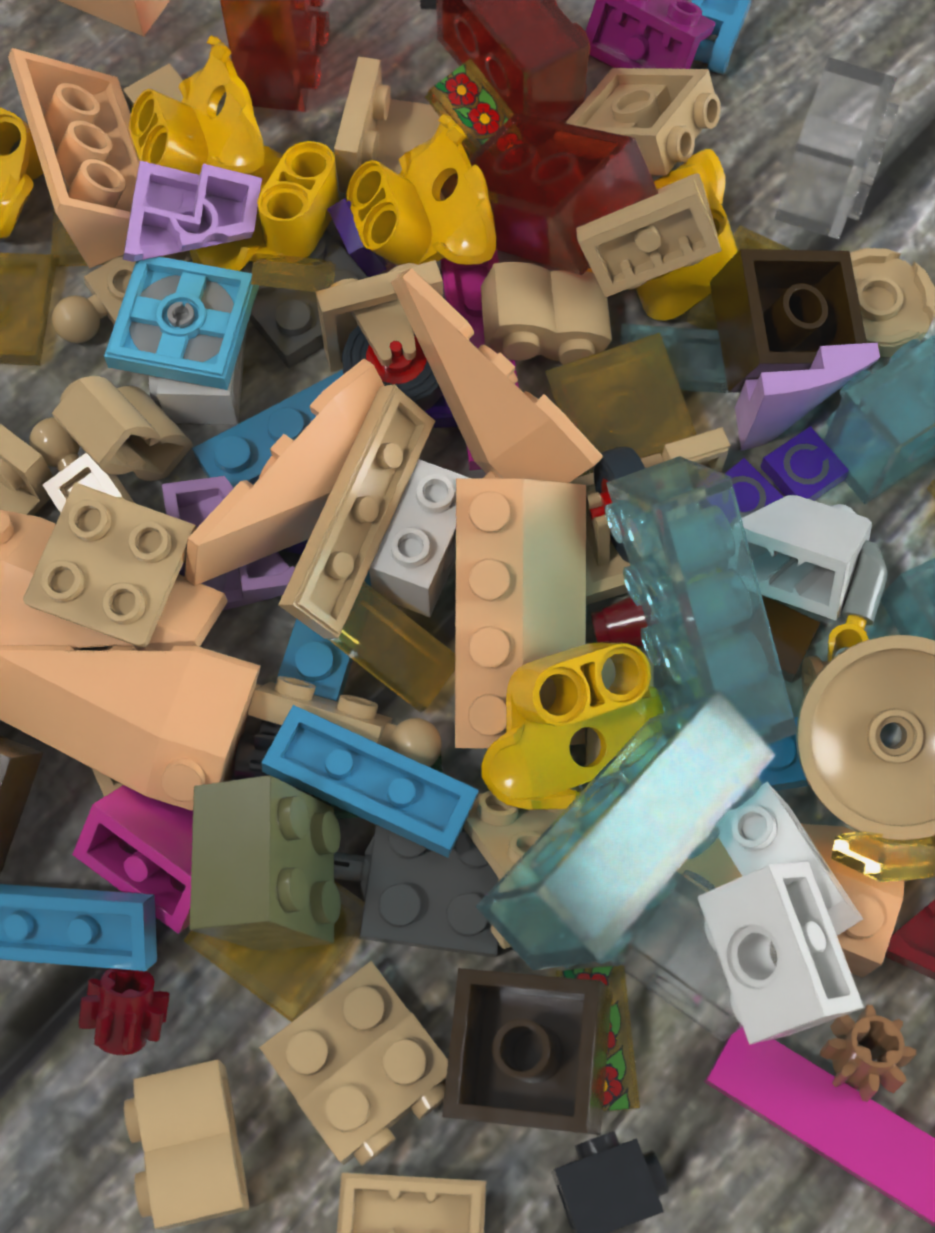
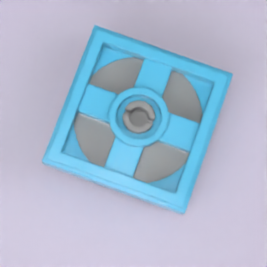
[104,256,259,390]

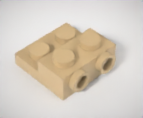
[558,68,721,177]
[259,961,448,1166]

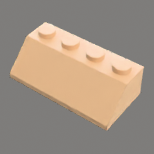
[455,478,586,748]

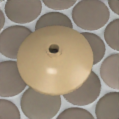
[796,635,935,840]

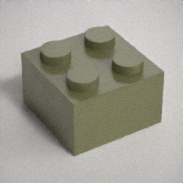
[190,775,341,951]

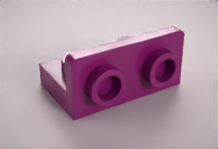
[580,0,716,69]

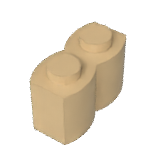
[480,262,612,367]
[52,376,193,481]
[124,1059,250,1231]

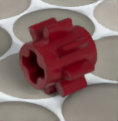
[78,968,170,1055]

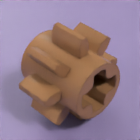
[820,1005,916,1102]

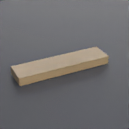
[278,384,435,638]

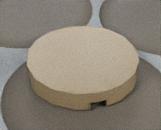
[850,248,935,357]

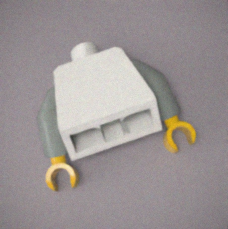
[681,495,887,662]

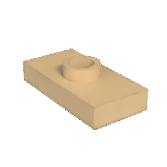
[337,1173,486,1233]

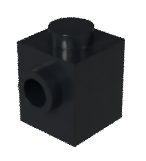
[551,1131,669,1233]

